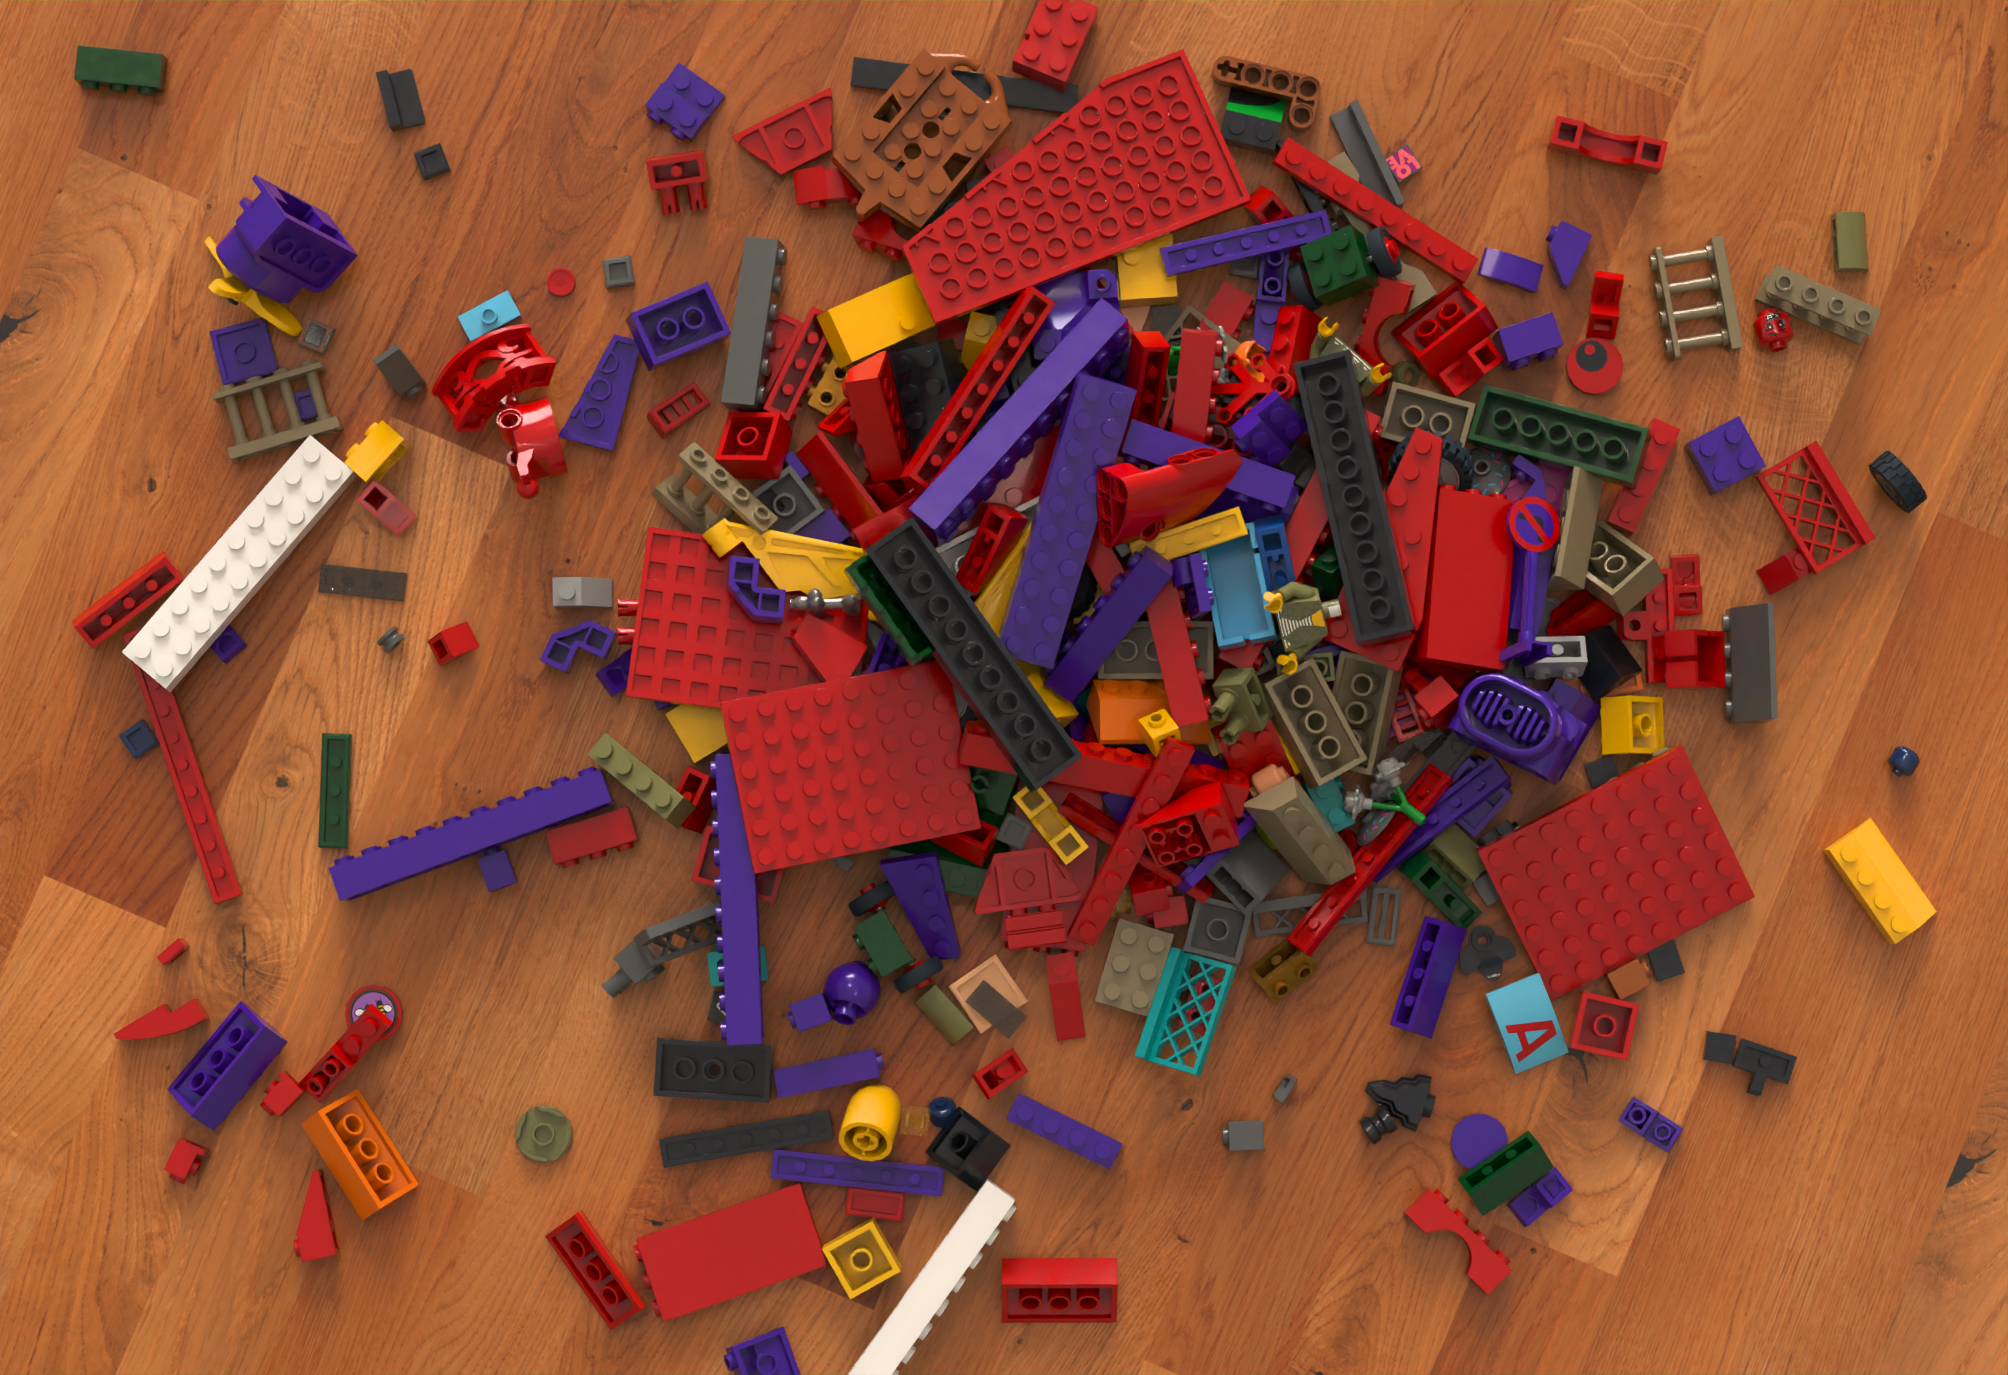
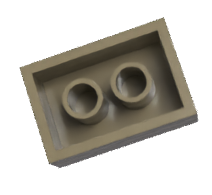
[1380,381,1476,448]
[1584,520,1664,616]
[1094,918,1174,1017]

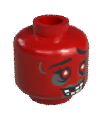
[1753,308,1794,353]

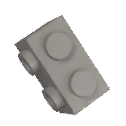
[1524,636,1588,680]

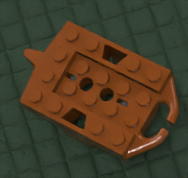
[832,49,1012,233]

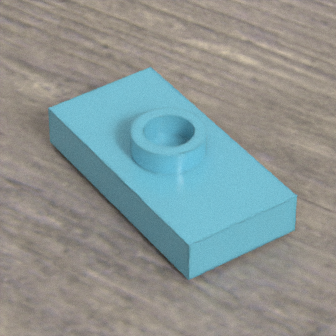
[458,290,521,342]

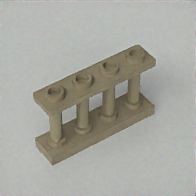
[1649,235,1743,362]
[1754,265,1881,345]
[212,359,344,462]
[652,442,778,534]

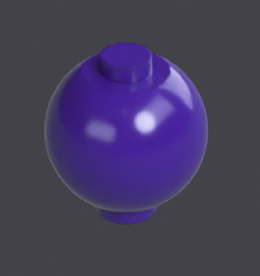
[823,960,881,1025]

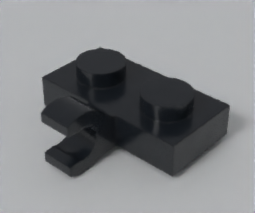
[1732,1038,1797,1096]

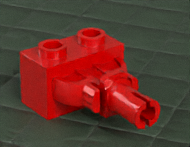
[1400,659,1460,734]

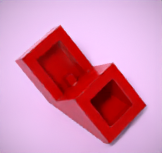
[1586,271,1624,340]

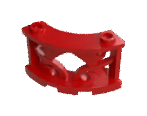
[431,324,556,432]

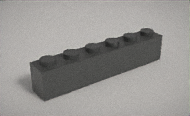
[721,237,787,412]

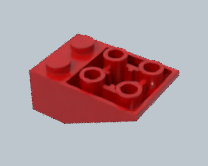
[1138,781,1240,868]

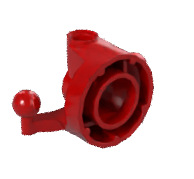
[495,394,568,499]

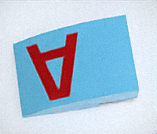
[1484,973,1569,1074]

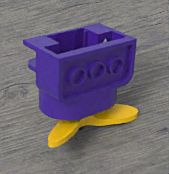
[205,175,358,336]

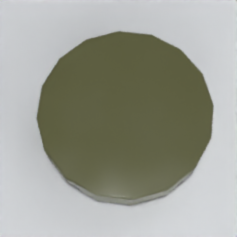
[515,1105,573,1163]

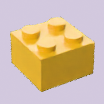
[822,1217,902,1299]

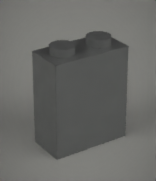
[1206,829,1290,915]

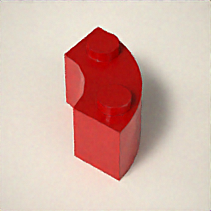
[793,166,862,210]

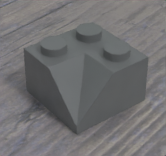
[752,465,825,535]

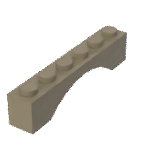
[1328,152,1437,316]

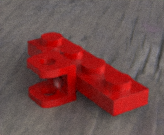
[1616,568,1675,683]

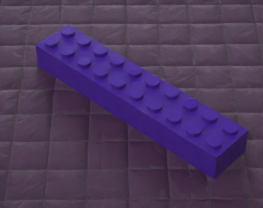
[909,298,1130,547]
[998,372,1137,669]
[710,754,764,1046]
[328,766,616,902]

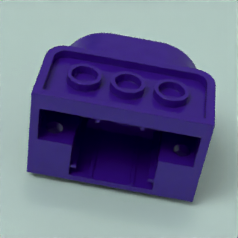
[1447,674,1587,785]

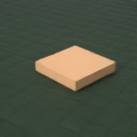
[949,954,1028,1033]

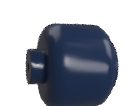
[1888,746,1920,777]
[928,1097,957,1128]

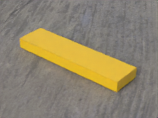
[1129,506,1248,561]

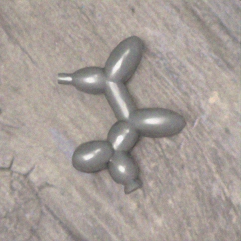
[790,588,861,618]

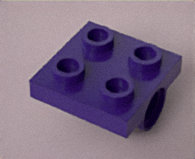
[1170,553,1214,619]

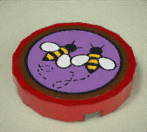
[345,985,403,1042]

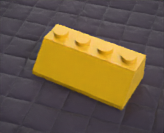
[1823,818,1937,944]

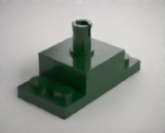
[969,765,1020,834]

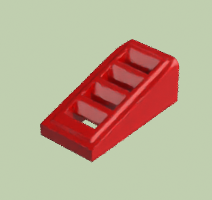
[647,381,711,439]
[1391,685,1427,748]

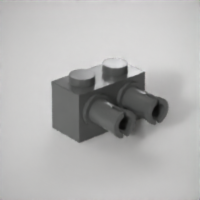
[602,940,665,998]

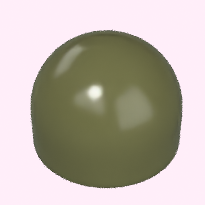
[1391,361,1420,387]

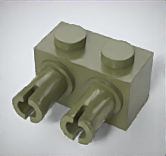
[1210,667,1273,745]

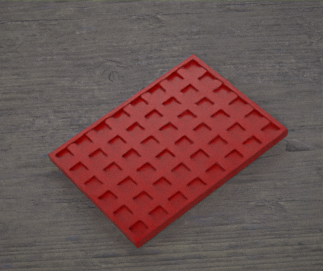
[626,527,869,710]
[720,661,981,874]
[1476,745,1755,1001]

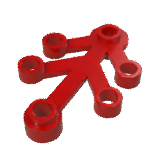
[1211,353,1297,427]

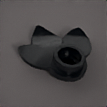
[1459,925,1516,981]

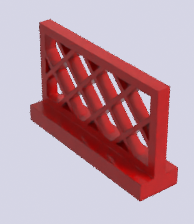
[1755,441,1875,574]

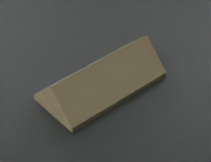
[1547,466,1603,591]

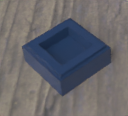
[119,719,159,759]

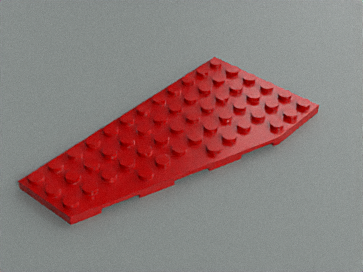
[902,49,1251,326]

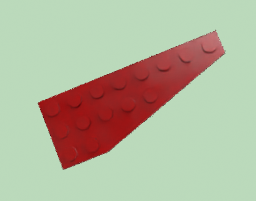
[1323,427,1444,673]

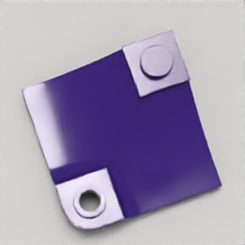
[1033,270,1123,361]

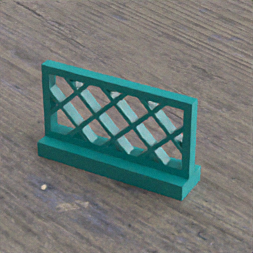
[1134,947,1237,1077]

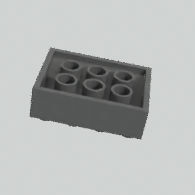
[1721,603,1777,724]

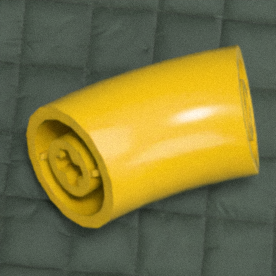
[839,1083,902,1161]

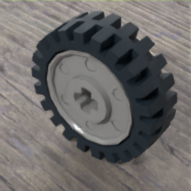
[1388,431,1474,492]

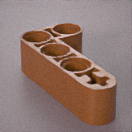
[1212,56,1321,133]

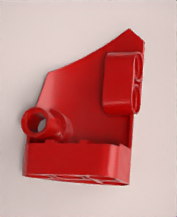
[1096,448,1243,548]

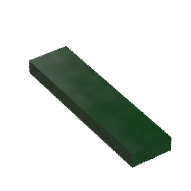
[318,733,352,848]

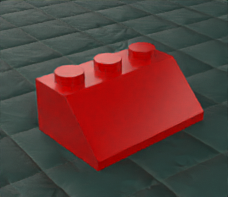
[1391,281,1498,380]

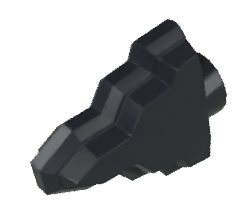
[1365,1074,1436,1132]

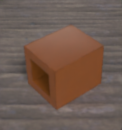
[1604,959,1652,1000]

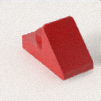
[1756,543,1820,595]
[972,1048,1029,1100]

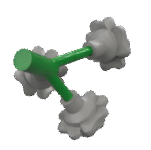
[1343,757,1427,826]

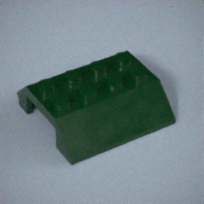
[843,555,932,667]

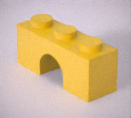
[1012,787,1089,865]

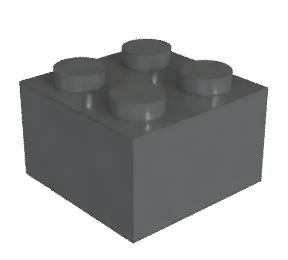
[1182,897,1253,965]

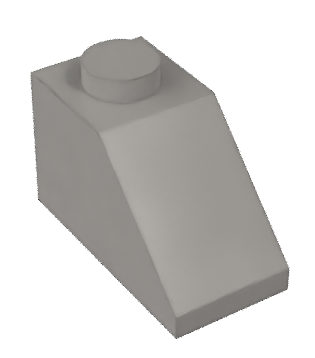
[552,577,613,609]

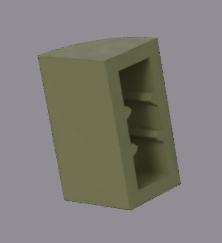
[1831,212,1868,273]
[1421,824,1485,891]
[915,984,974,1046]

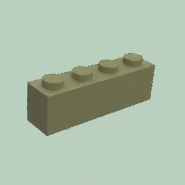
[587,732,696,829]

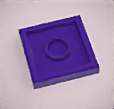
[210,318,279,386]

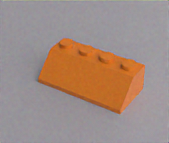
[1086,679,1210,744]
[301,1088,419,1221]

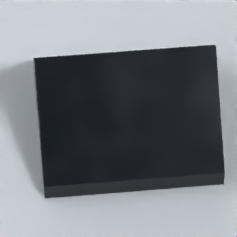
[1578,625,1642,702]

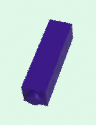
[773,1048,885,1098]

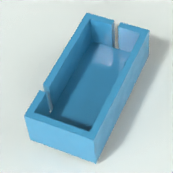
[1200,522,1278,651]

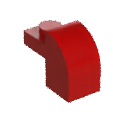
[1435,337,1504,398]

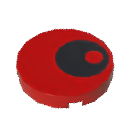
[1565,338,1623,395]

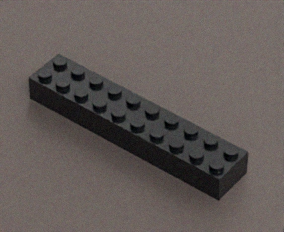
[1293,349,1417,647]
[861,517,1083,793]

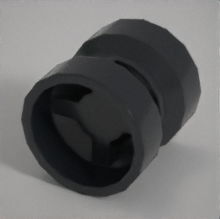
[1358,1105,1398,1145]

